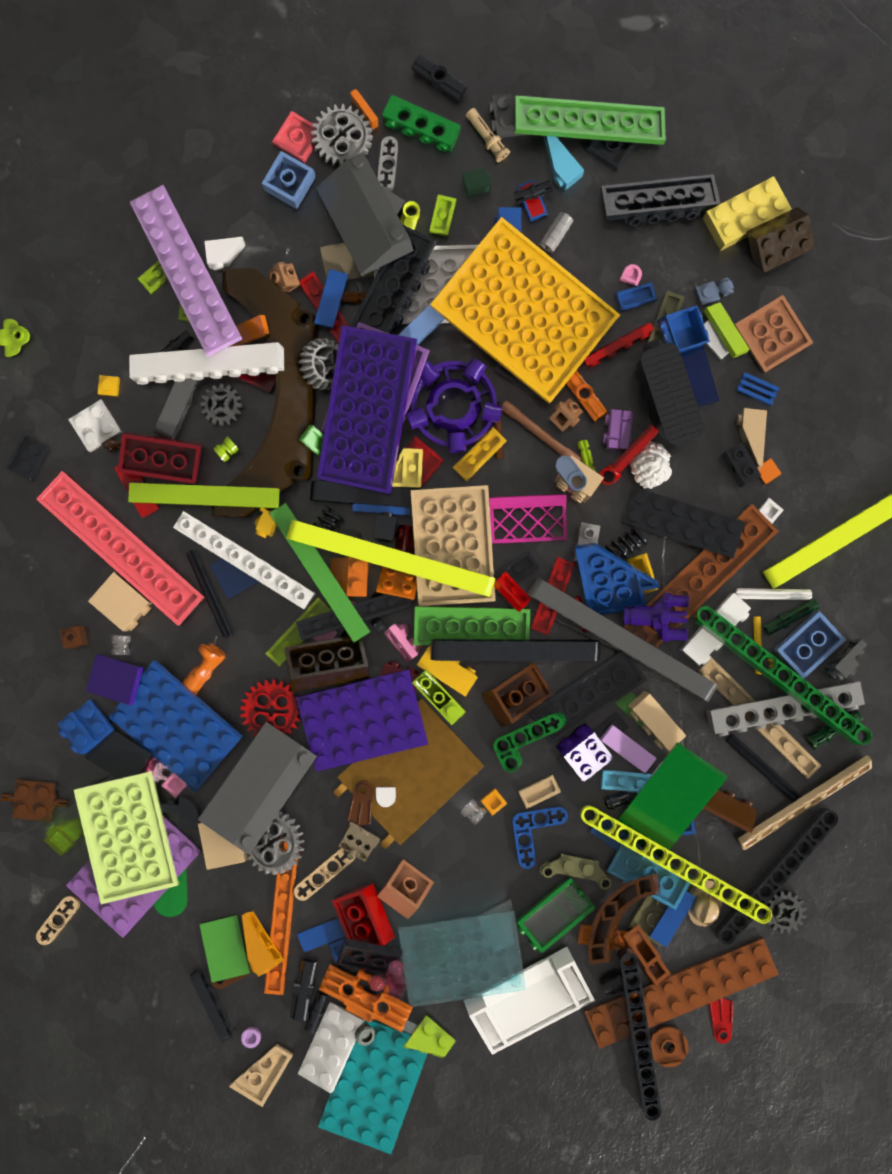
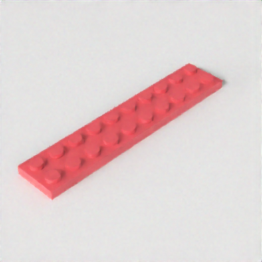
[36,471,204,626]

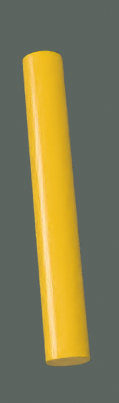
[753,617,763,674]

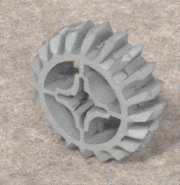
[298,338,339,390]

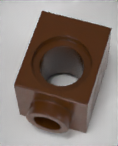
[59,626,88,649]

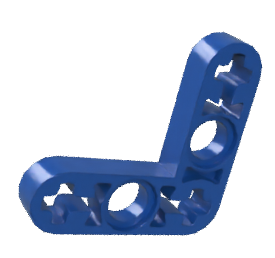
[512,806,568,869]

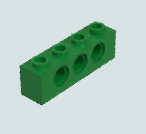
[382,95,461,152]

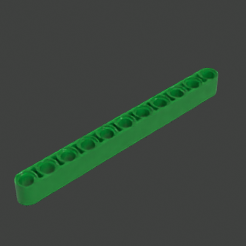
[693,606,872,745]

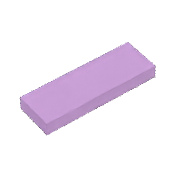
[600,724,657,773]

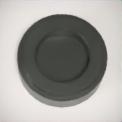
[355,1024,375,1046]

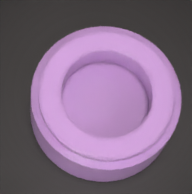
[241,1027,261,1048]

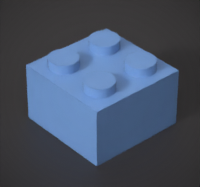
[262,151,316,209]

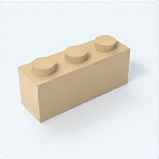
[627,691,686,752]

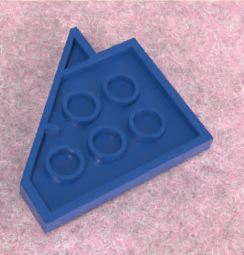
[575,543,660,615]

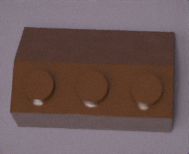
[703,790,757,833]

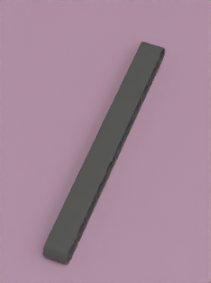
[527,577,718,702]

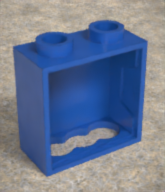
[656,306,710,353]

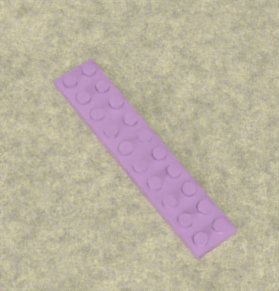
[130,185,242,357]

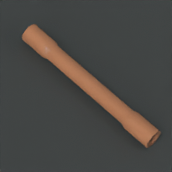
[502,400,581,461]

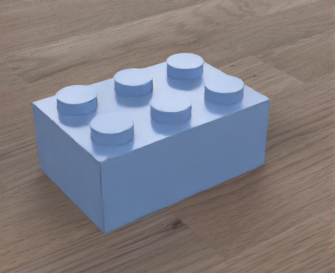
[772,611,846,679]

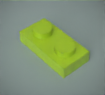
[429,195,456,237]

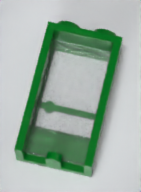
[516,876,596,953]

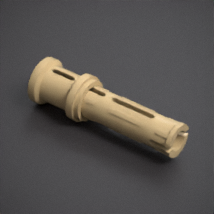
[465,108,510,162]

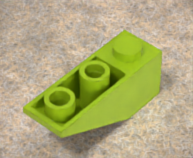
[412,670,466,725]

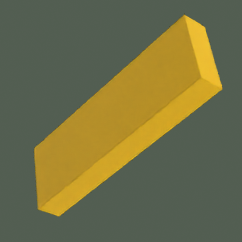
[452,427,507,482]

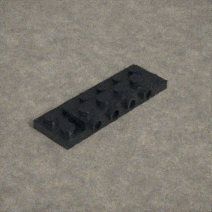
[601,174,721,226]
[350,224,437,334]

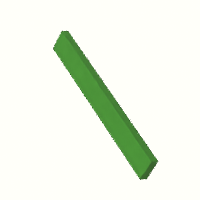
[269,503,370,642]

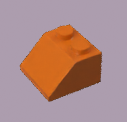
[330,557,369,598]

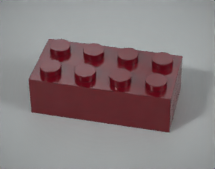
[117,432,202,484]

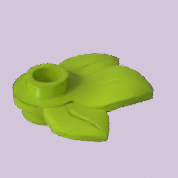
[0,319,30,357]

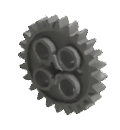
[311,104,373,166]
[248,811,304,875]

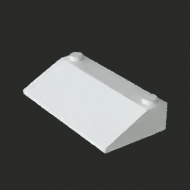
[464,947,595,1055]

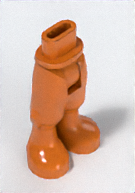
[182,644,226,695]

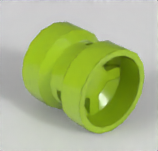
[213,436,240,463]

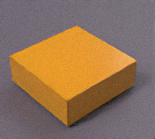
[480,788,507,816]

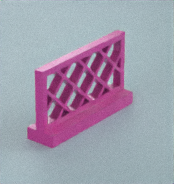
[489,494,567,543]

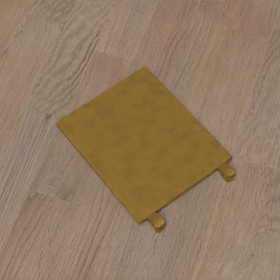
[333,699,484,849]

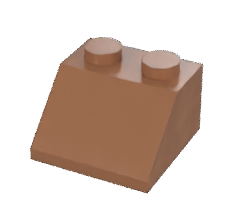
[377,859,434,919]

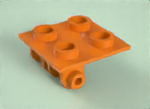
[376,566,417,600]

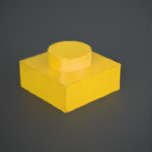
[98,375,120,397]

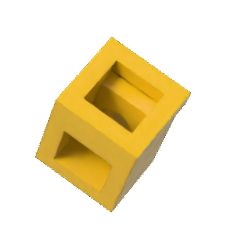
[254,508,277,538]

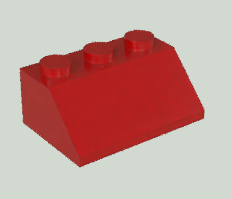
[332,883,395,946]

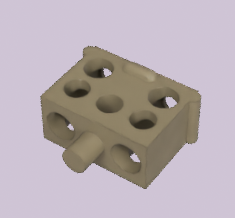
[338,822,380,862]

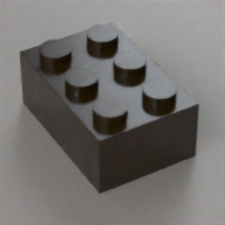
[746,207,815,272]

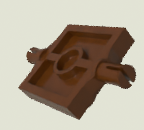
[1,779,68,822]

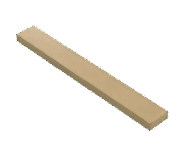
[697,657,821,779]
[738,755,872,850]

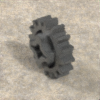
[200,384,243,426]
[763,890,807,934]

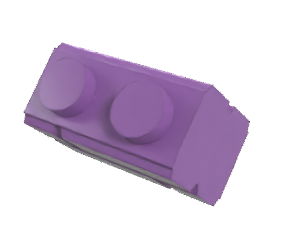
[602,409,633,452]

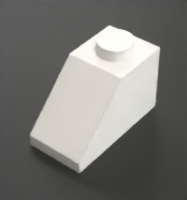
[205,237,245,270]

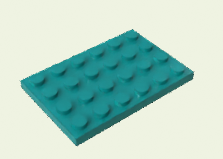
[318,1019,428,1154]

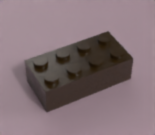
[284,636,369,692]

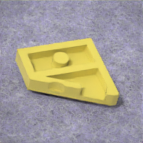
[392,448,423,488]

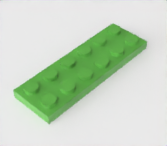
[413,606,530,645]

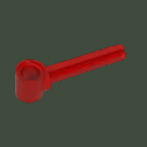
[600,424,659,485]

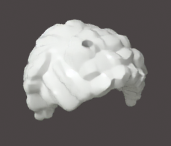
[629,441,672,489]

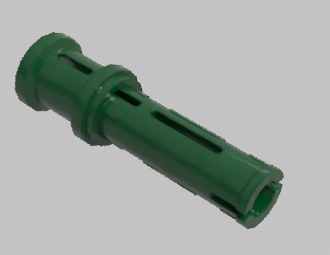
[805,710,863,751]

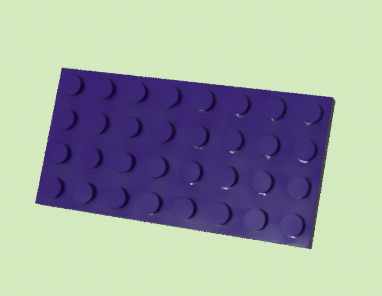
[317,325,417,494]

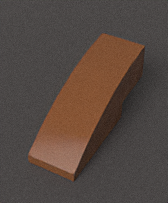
[623,924,671,986]

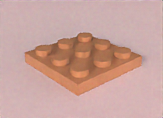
[734,295,813,374]

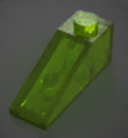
[44,817,84,856]

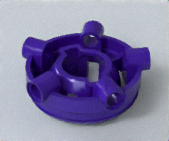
[406,358,503,453]

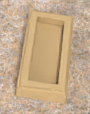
[518,774,561,809]

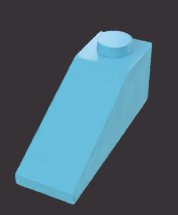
[544,136,584,190]

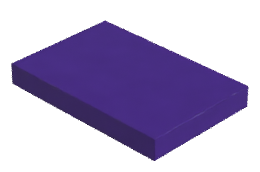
[86,654,143,706]

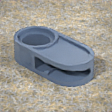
[555,456,587,492]

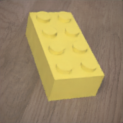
[703,176,792,251]

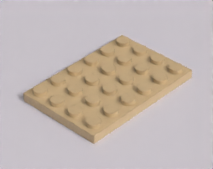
[411,485,496,606]

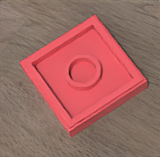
[272,111,316,164]

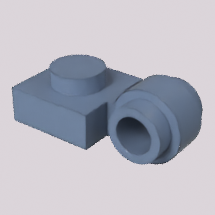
[695,278,734,307]

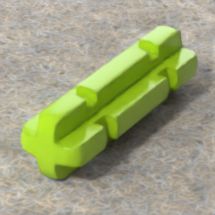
[577,440,596,472]

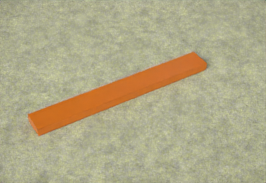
[264,837,299,995]

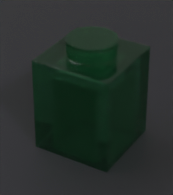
[462,167,492,197]

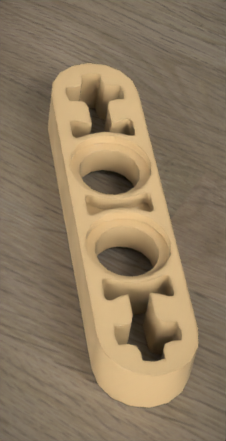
[294,848,356,901]

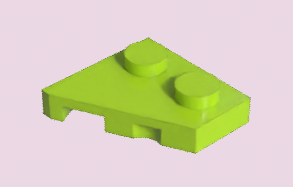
[403,1015,456,1058]

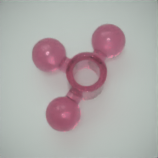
[369,960,407,999]

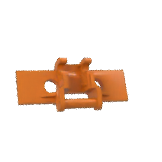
[319,964,413,1032]

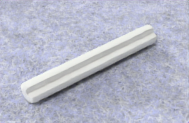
[735,588,812,600]

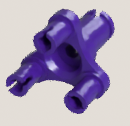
[624,593,689,642]

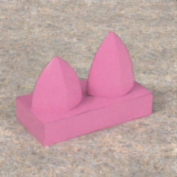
[384,624,423,663]

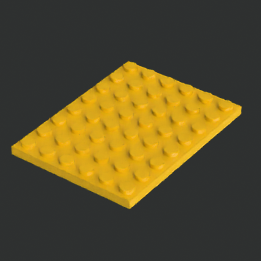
[430,217,620,404]

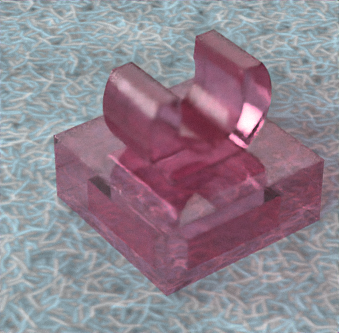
[147,758,168,782]

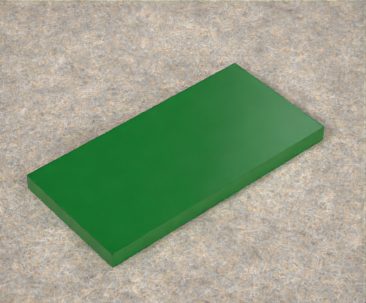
[617,742,728,857]

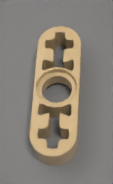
[36,895,80,945]

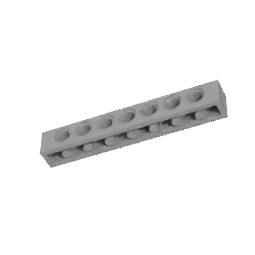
[706,681,865,737]

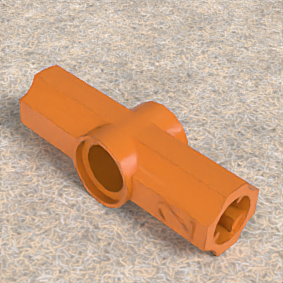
[566,370,608,422]

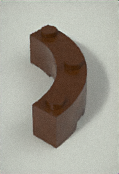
[588,873,661,965]

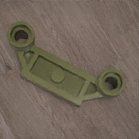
[539,853,612,890]

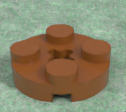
[650,1026,689,1067]

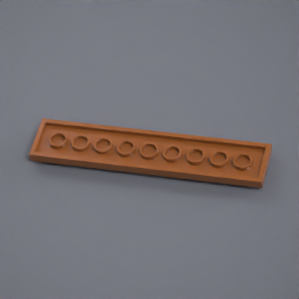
[622,504,779,663]
[584,937,779,1049]

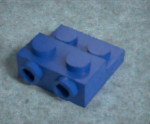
[58,699,114,754]

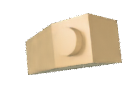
[736,408,767,470]

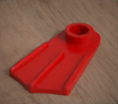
[709,998,733,1044]

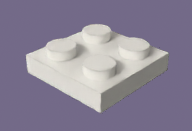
[68,399,122,452]

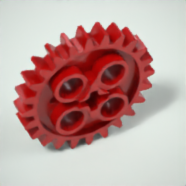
[240,678,301,736]

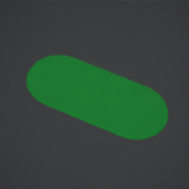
[154,869,188,917]

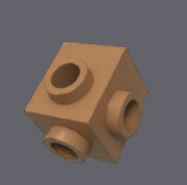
[267,262,300,293]
[549,398,583,432]

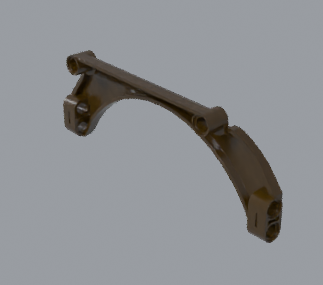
[212,268,318,517]

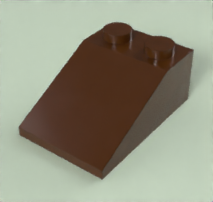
[482,662,554,727]

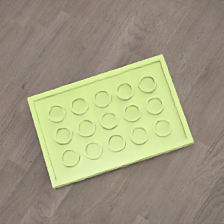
[74,771,179,904]

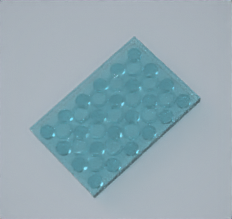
[398,910,526,1007]

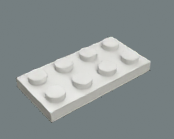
[298,1001,365,1093]

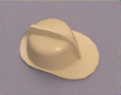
[688,880,723,927]

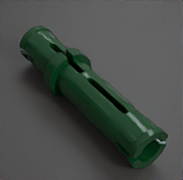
[763,598,820,636]

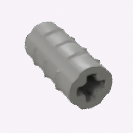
[539,212,573,253]

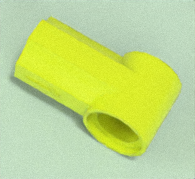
[400,201,420,230]

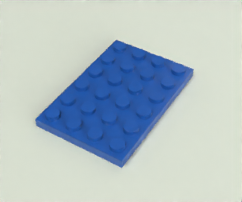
[109,660,243,793]

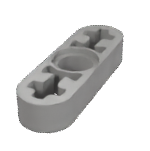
[377,136,398,191]

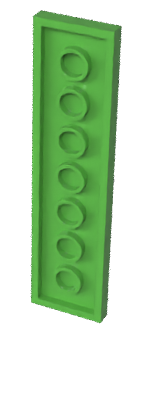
[514,96,666,145]

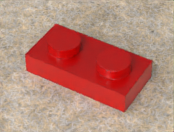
[494,571,531,612]

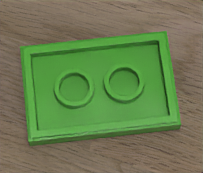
[199,915,251,982]

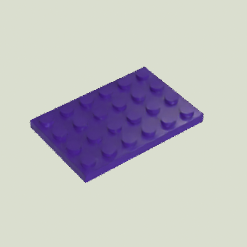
[296,669,428,772]

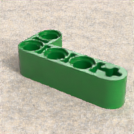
[493,712,566,773]

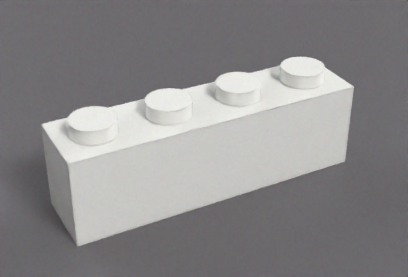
[680,593,751,665]

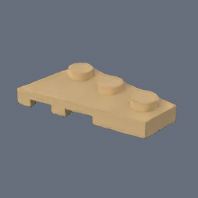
[229,1044,293,1107]

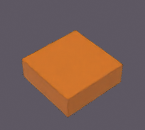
[759,458,781,485]

